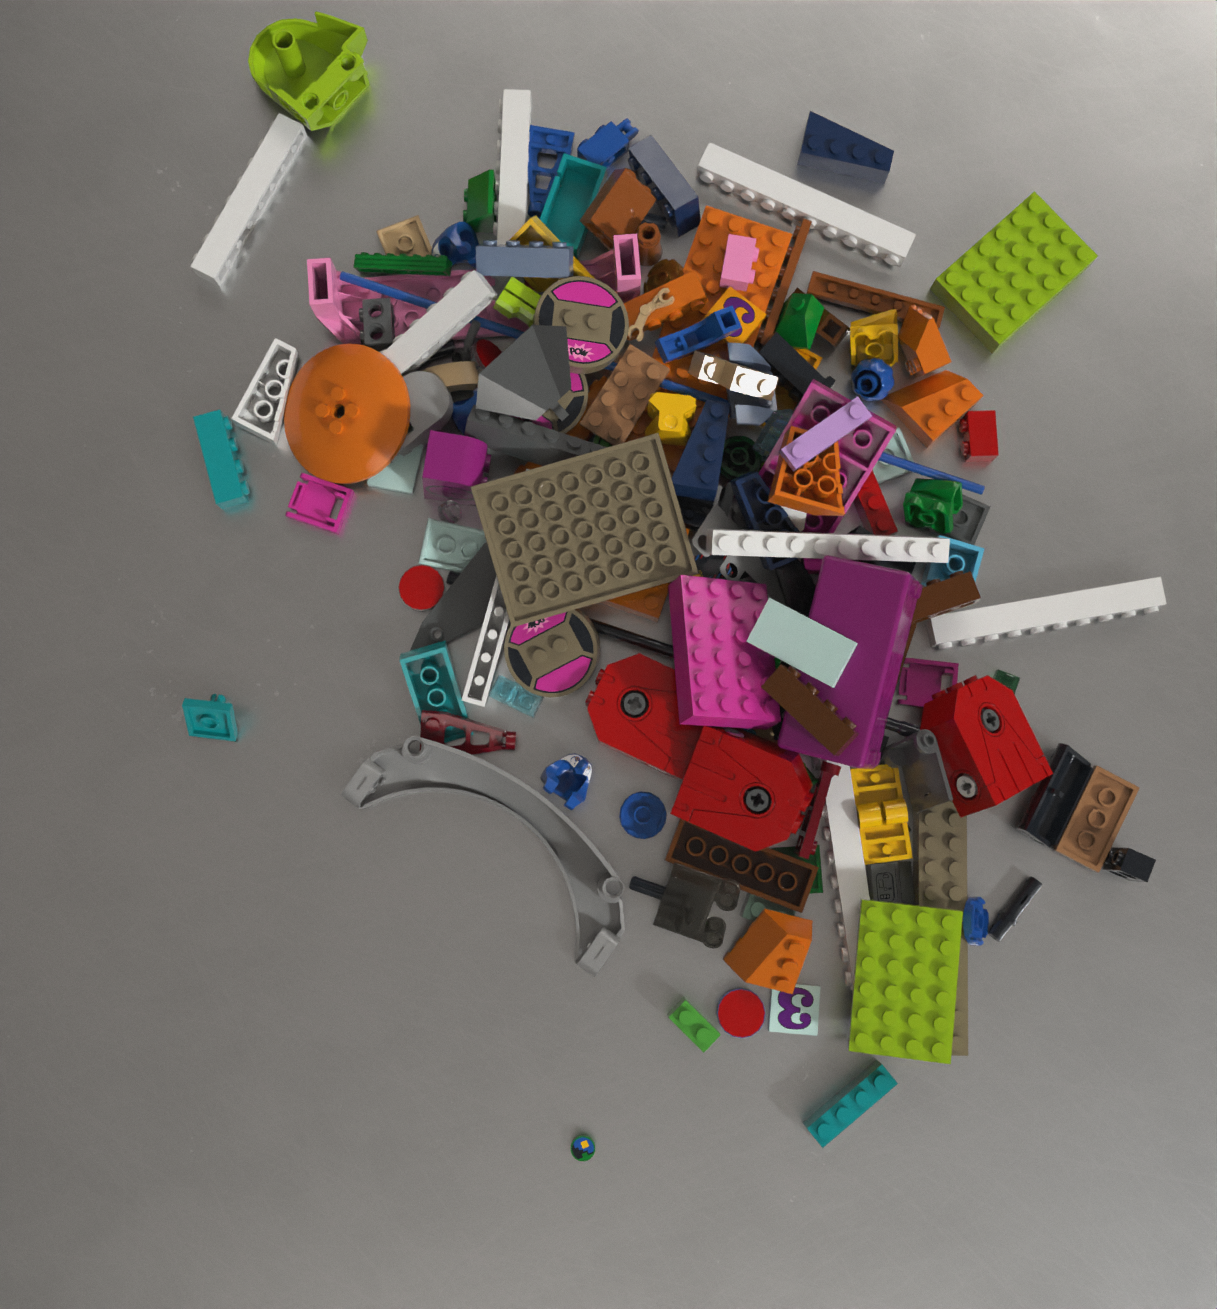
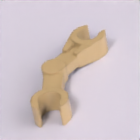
[628,288,675,342]

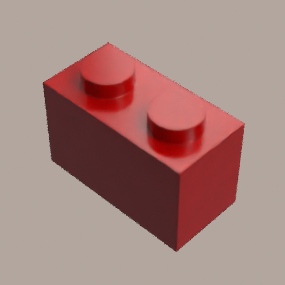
[959,410,999,462]

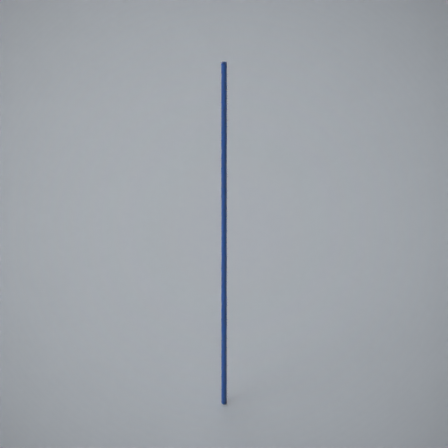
[340,271,985,495]

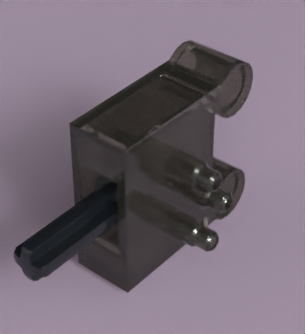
[629,862,741,949]

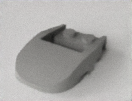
[390,371,453,464]

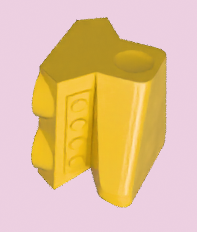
[850,309,898,367]
[645,392,697,446]

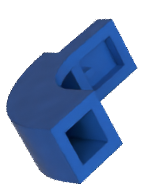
[654,305,742,363]

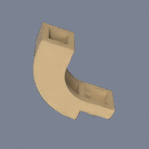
[421,361,486,392]

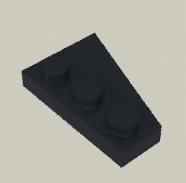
[774,559,816,617]

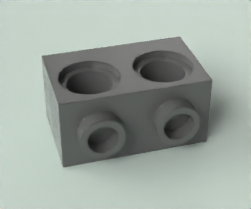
[359,298,395,351]

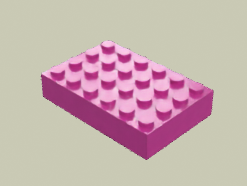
[758,379,896,533]
[668,575,781,730]

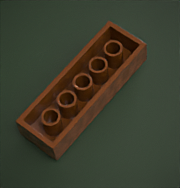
[664,818,819,913]

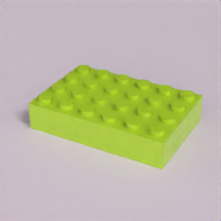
[930,191,1098,354]
[848,899,963,1064]

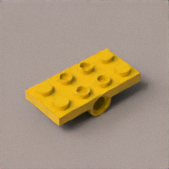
[850,764,913,865]

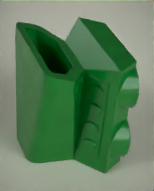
[903,478,963,534]

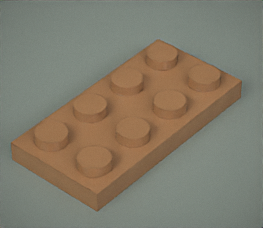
[580,344,670,446]
[1053,765,1139,873]

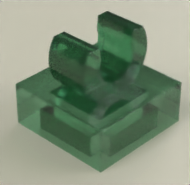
[993,669,1020,694]

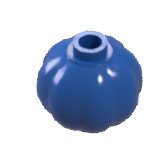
[851,358,894,402]

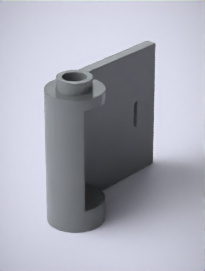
[883,729,953,814]

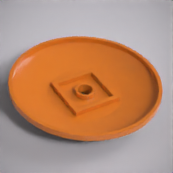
[284,344,410,484]

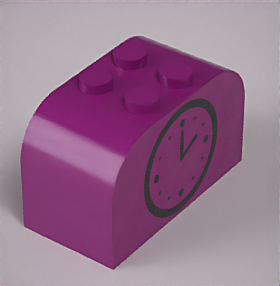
[422,430,491,505]

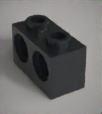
[1103,847,1156,882]

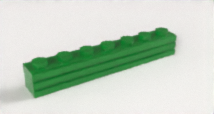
[353,252,452,276]

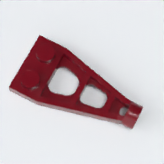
[419,710,516,755]
[794,761,841,859]

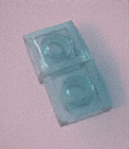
[488,675,544,718]

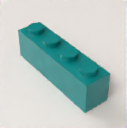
[193,409,250,509]
[803,1060,898,1148]

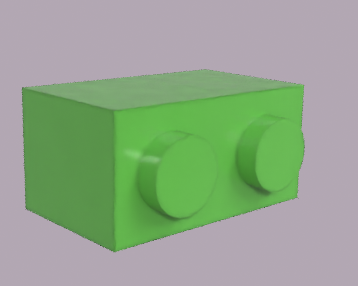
[667,997,721,1053]

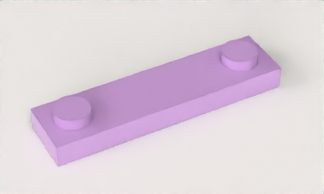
[779,397,872,472]

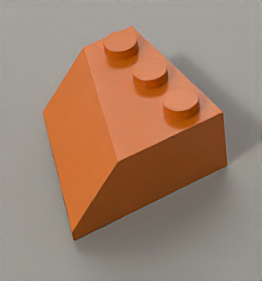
[898,304,952,379]
[881,370,984,448]
[768,426,845,516]
[723,909,813,994]

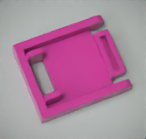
[285,473,354,535]
[897,658,959,708]

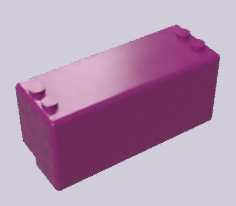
[777,555,922,769]

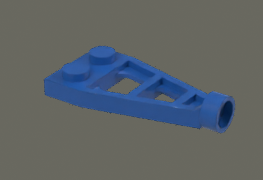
[528,125,575,219]

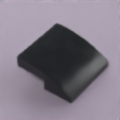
[676,485,723,531]

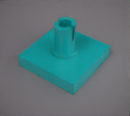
[182,694,238,742]

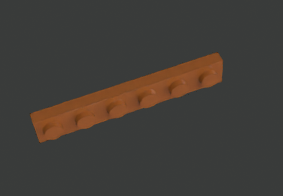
[756,218,812,347]
[806,271,945,330]

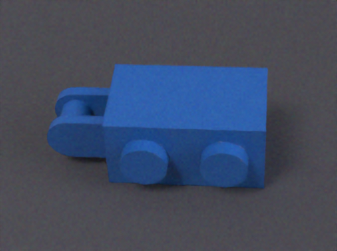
[577,118,639,168]

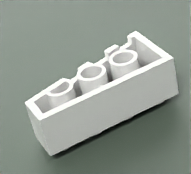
[231,338,299,446]

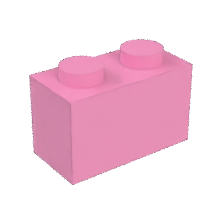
[719,234,759,291]

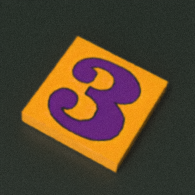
[701,286,766,344]

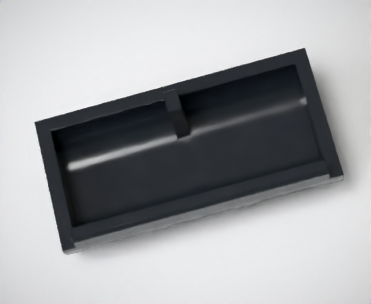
[1017,743,1093,848]

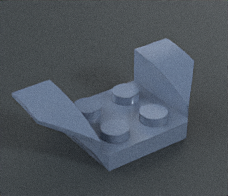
[726,343,778,426]

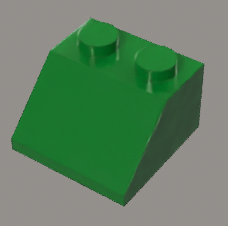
[463,169,497,233]

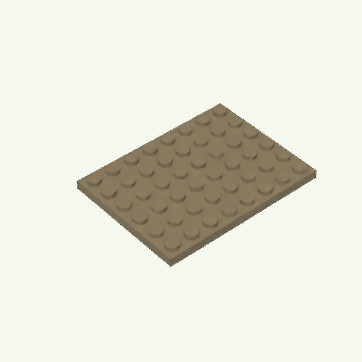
[471,433,698,628]

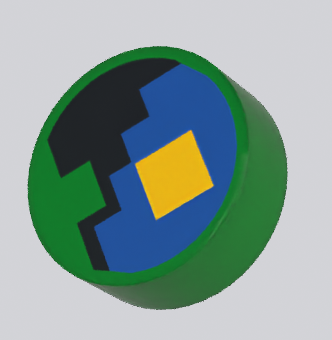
[571,1134,595,1161]

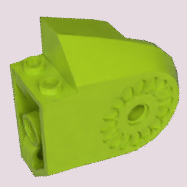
[248,11,370,131]

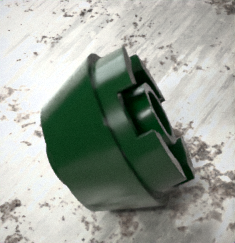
[720,436,762,480]

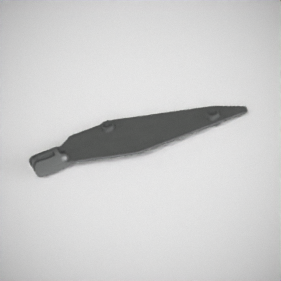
[410,542,496,651]

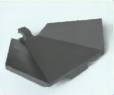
[476,325,571,421]

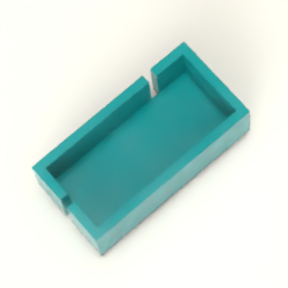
[540,153,607,260]

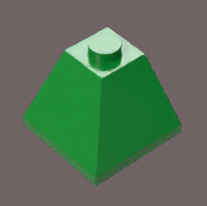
[773,293,824,350]

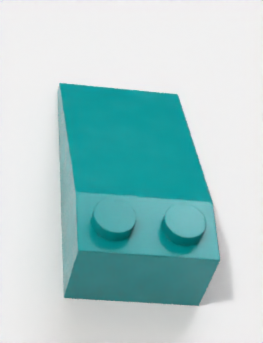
[399,640,473,743]

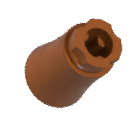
[636,222,663,266]

